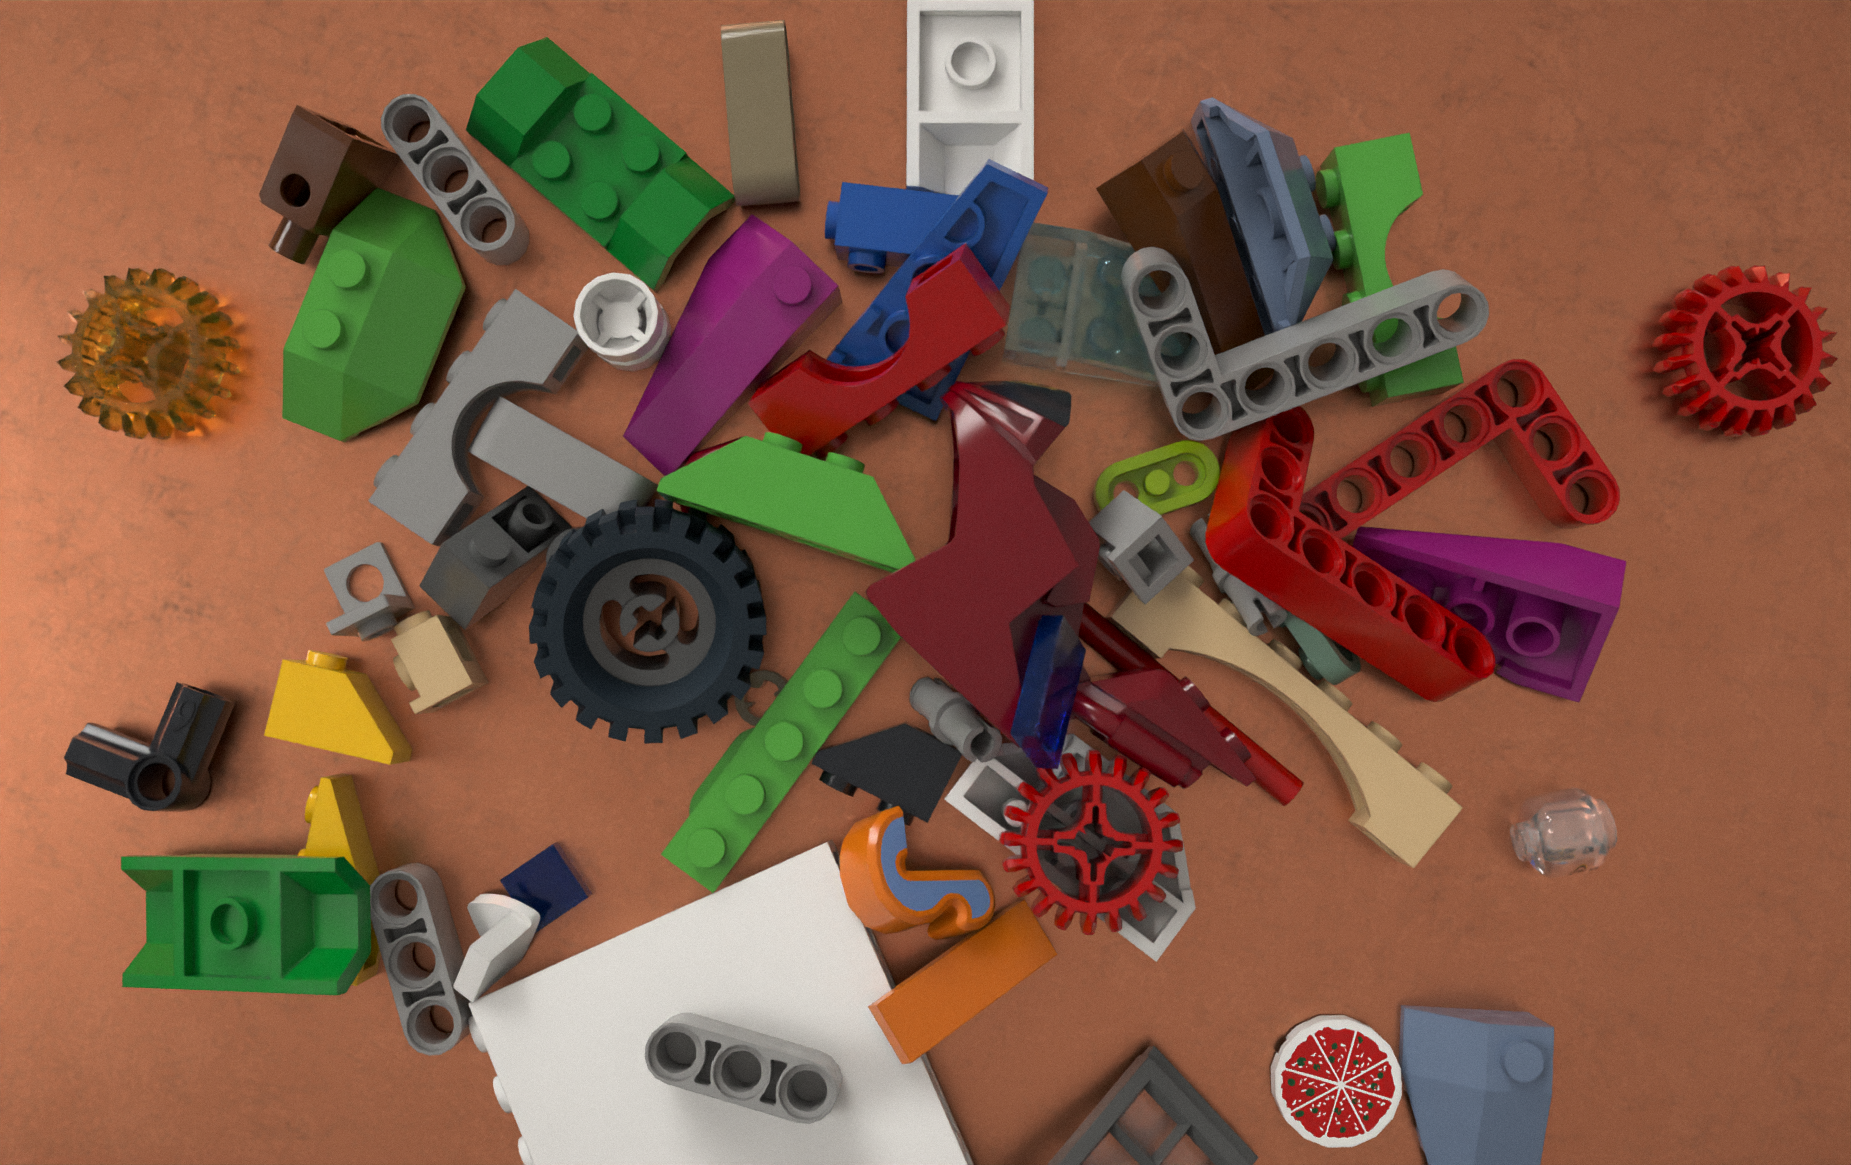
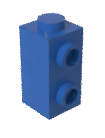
[825,182,959,273]

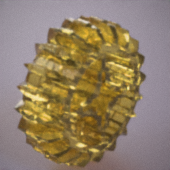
[56,268,241,440]

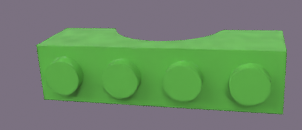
[1316,133,1464,407]

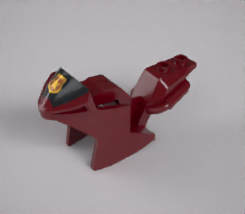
[866,380,1256,789]

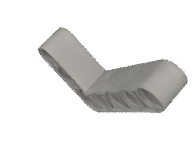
[1121,247,1489,441]

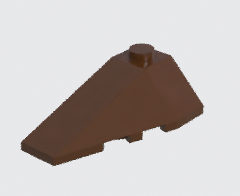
[1096,129,1274,390]

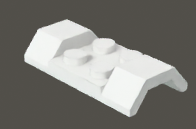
[906,0,1034,195]

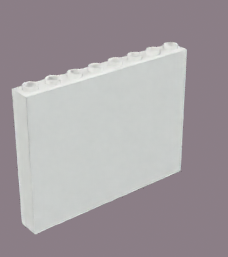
[468,839,974,1165]

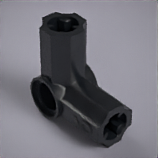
[64,682,235,812]

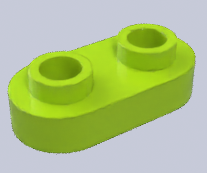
[1093,440,1220,515]

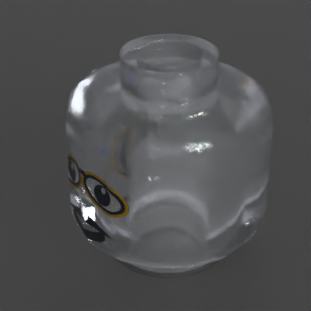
[1510,788,1617,879]

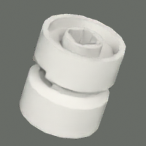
[574,272,672,372]

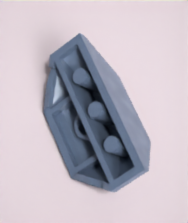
[1191,97,1336,336]

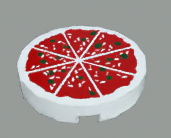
[1271,1015,1402,1148]

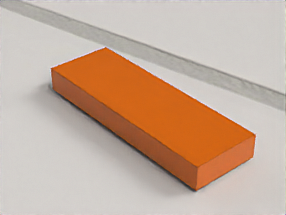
[868,899,1058,1064]

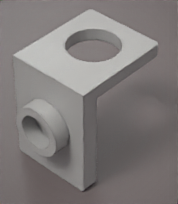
[324,542,415,642]

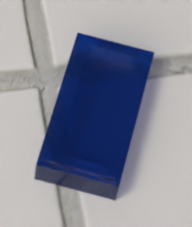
[1010,615,1086,769]

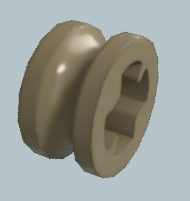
[734,670,788,726]

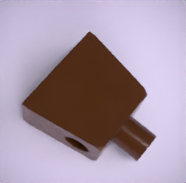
[259,105,400,264]

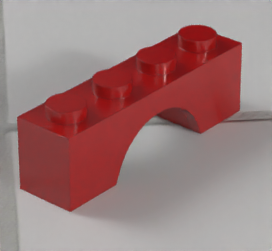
[748,243,1011,459]

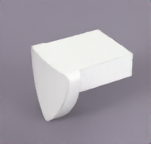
[453,894,541,1003]

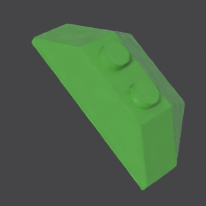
[282,187,466,443]
[657,432,916,573]

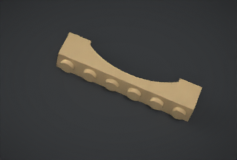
[1105,566,1463,868]

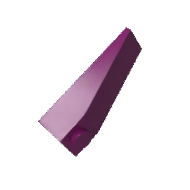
[623,214,843,476]
[1352,526,1626,702]

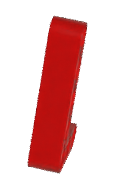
[1299,359,1620,539]
[1205,406,1496,702]

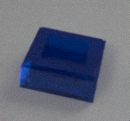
[500,842,592,933]

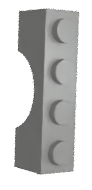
[368,289,588,546]

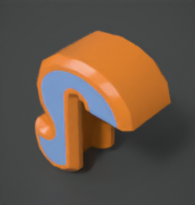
[840,806,996,940]

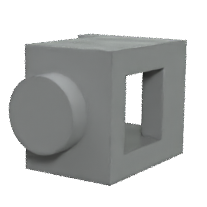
[1089,490,1194,604]

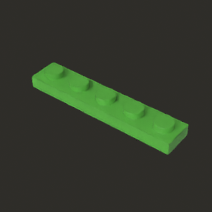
[661,592,901,893]

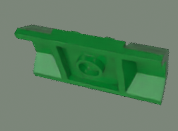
[466,37,735,293]
[121,854,371,995]

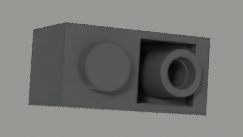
[419,486,573,630]

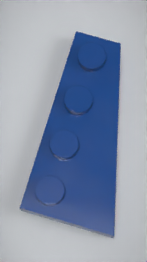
[826,159,1049,421]

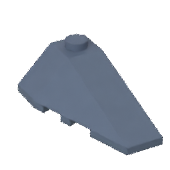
[1399,1005,1554,1165]

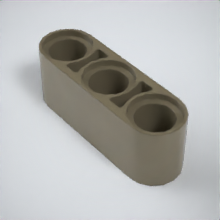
[721,20,800,206]

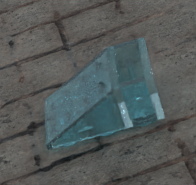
[1002,222,1191,387]

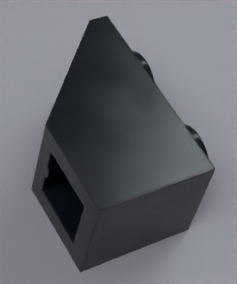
[811,721,962,826]

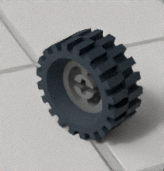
[529,499,767,744]

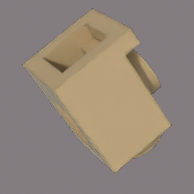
[391,610,489,714]

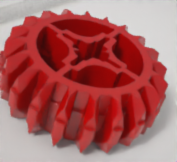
[1652,265,1838,438]
[999,750,1183,935]

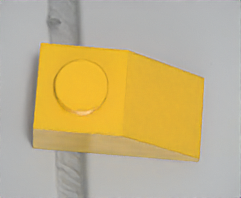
[264,650,412,765]

